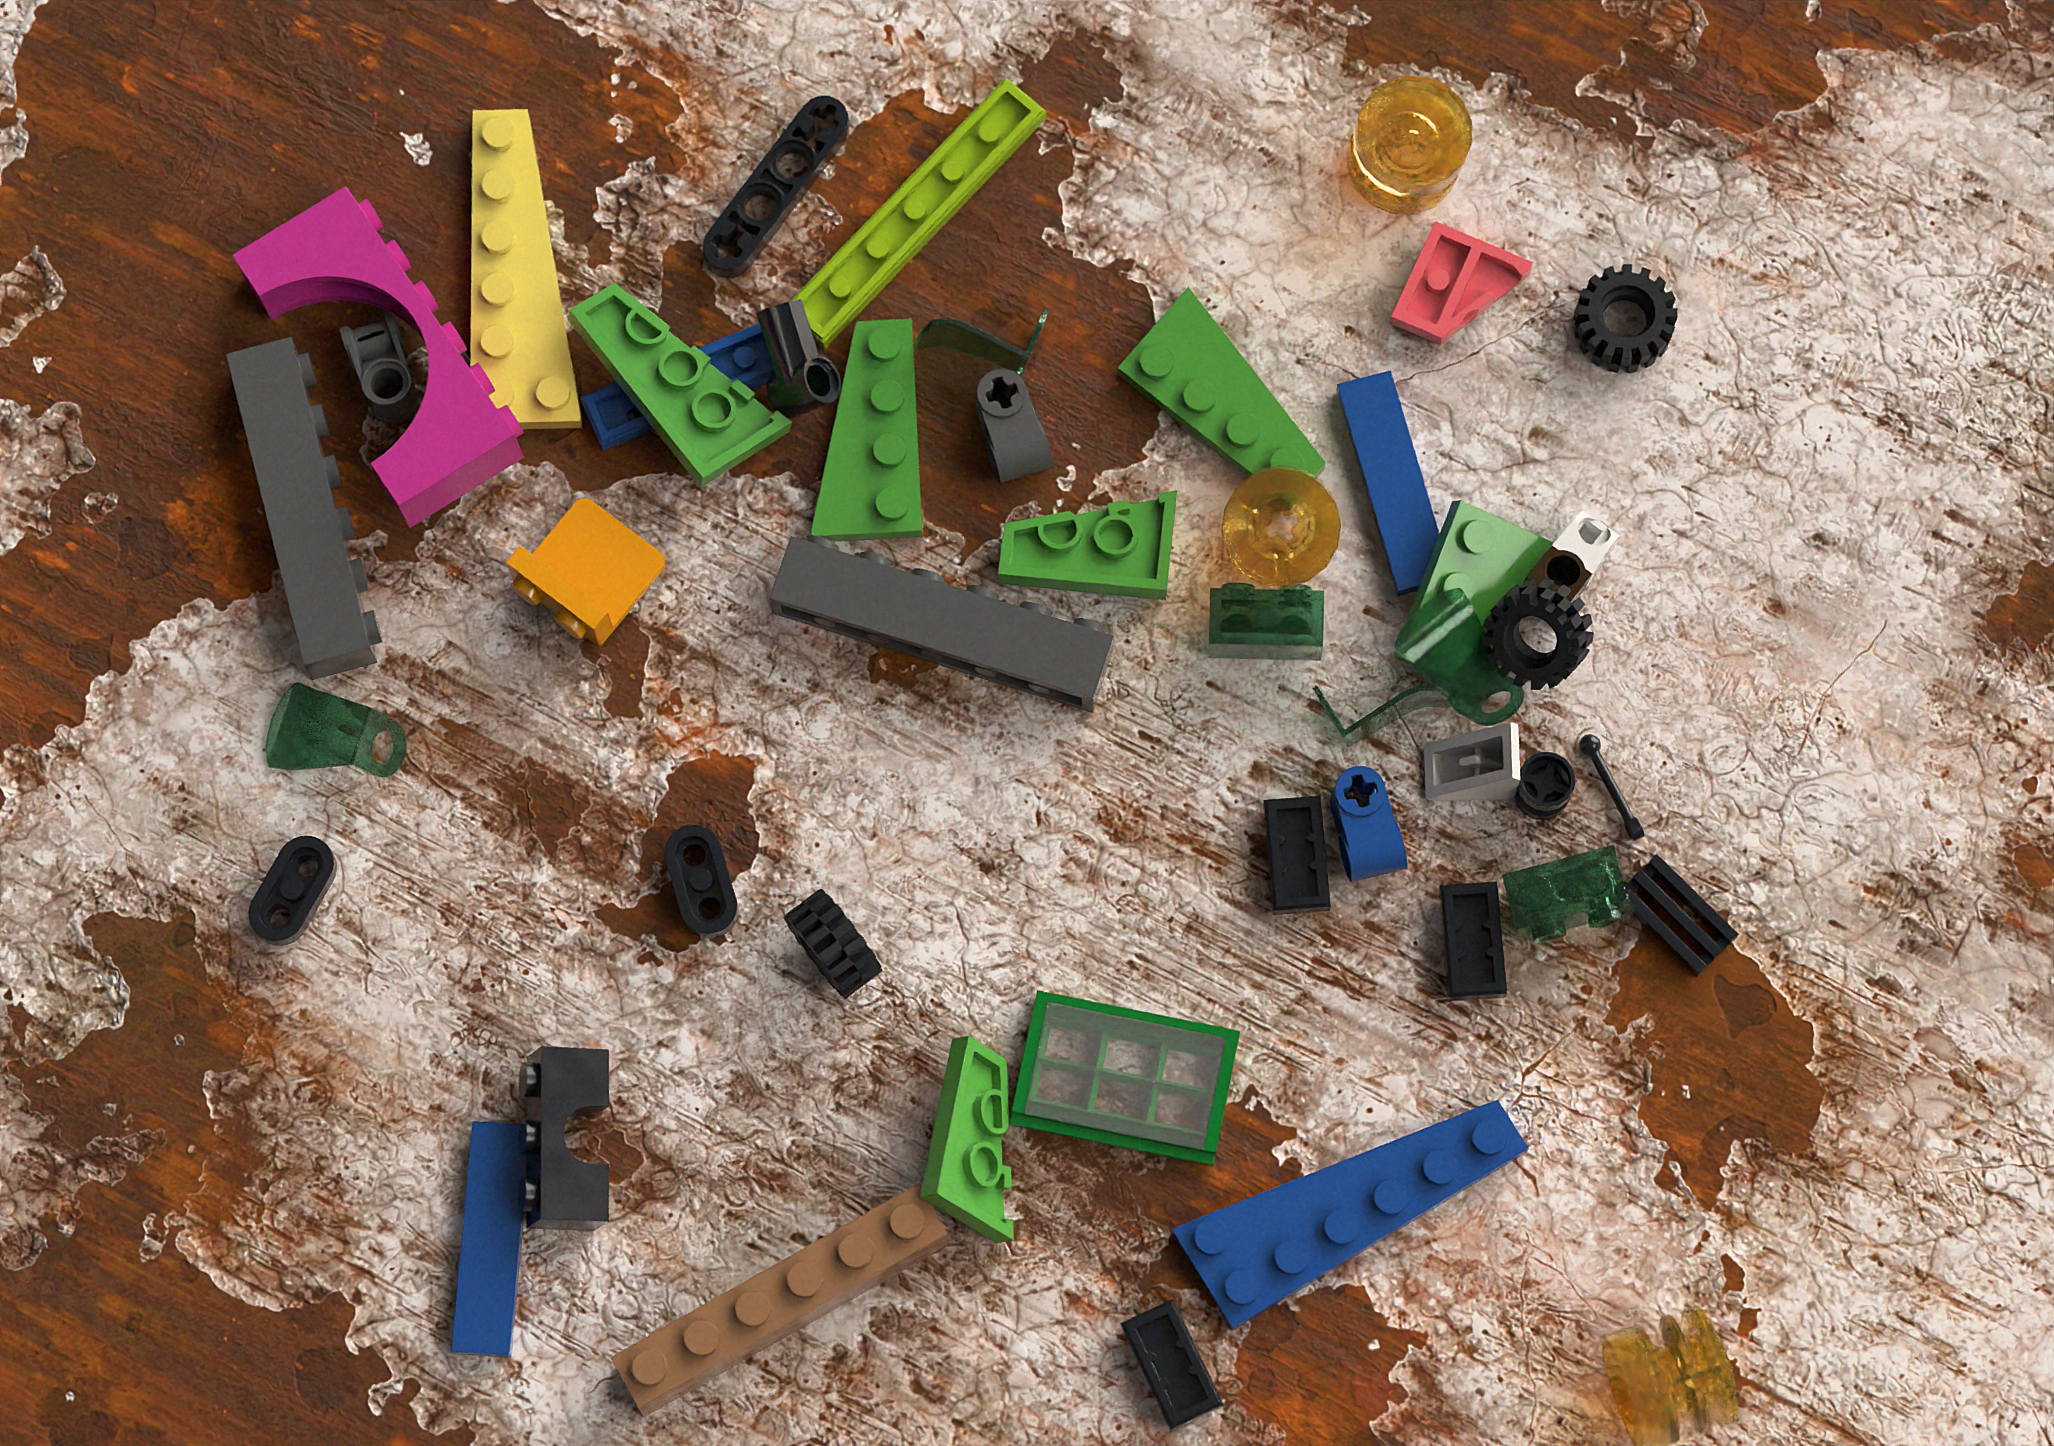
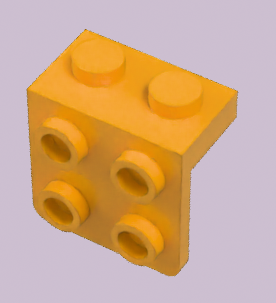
[506,498,666,647]

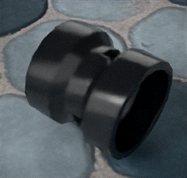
[1514,752,1576,821]

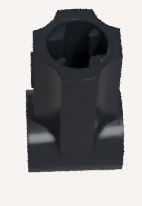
[756,299,841,419]

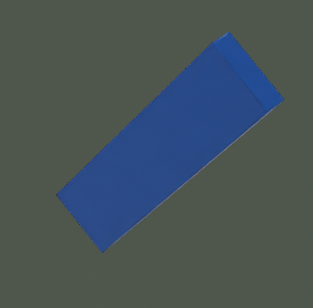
[580,323,775,451]
[1336,370,1440,596]
[451,1121,527,1358]

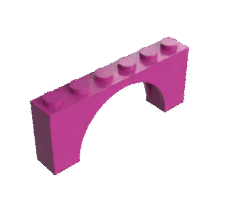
[232,186,524,528]

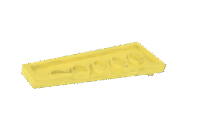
[471,109,582,429]

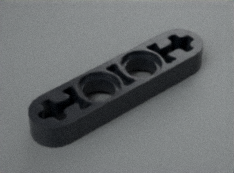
[703,96,850,278]

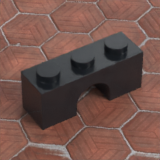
[518,1046,609,1231]

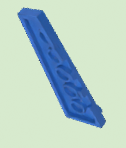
[1172,1099,1529,1331]

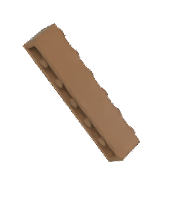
[610,1183,950,1417]

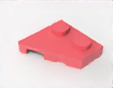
[1390,221,1533,345]

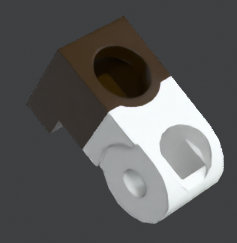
[1523,510,1620,603]

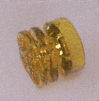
[1347,76,1472,214]
[1221,465,1341,588]
[1600,1305,1739,1446]

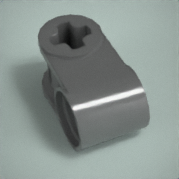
[339,310,419,425]
[975,368,1053,484]

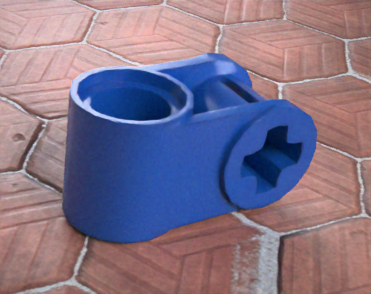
[1330,766,1407,882]

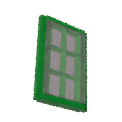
[1009,990,1240,1167]

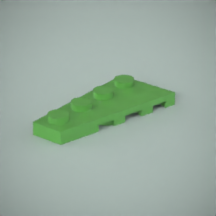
[568,283,792,488]
[1117,287,1326,510]
[810,319,923,542]

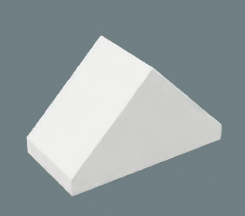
[1424,722,1520,801]

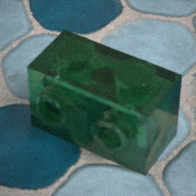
[1208,583,1324,661]
[1502,845,1635,943]

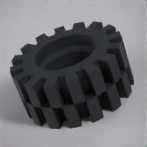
[1573,264,1678,373]
[1482,579,1594,690]
[783,889,883,999]

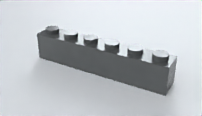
[226,337,383,680]
[769,535,1114,713]

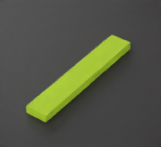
[790,77,1047,350]

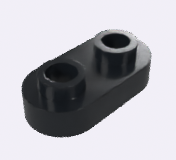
[664,825,739,939]
[248,836,337,946]

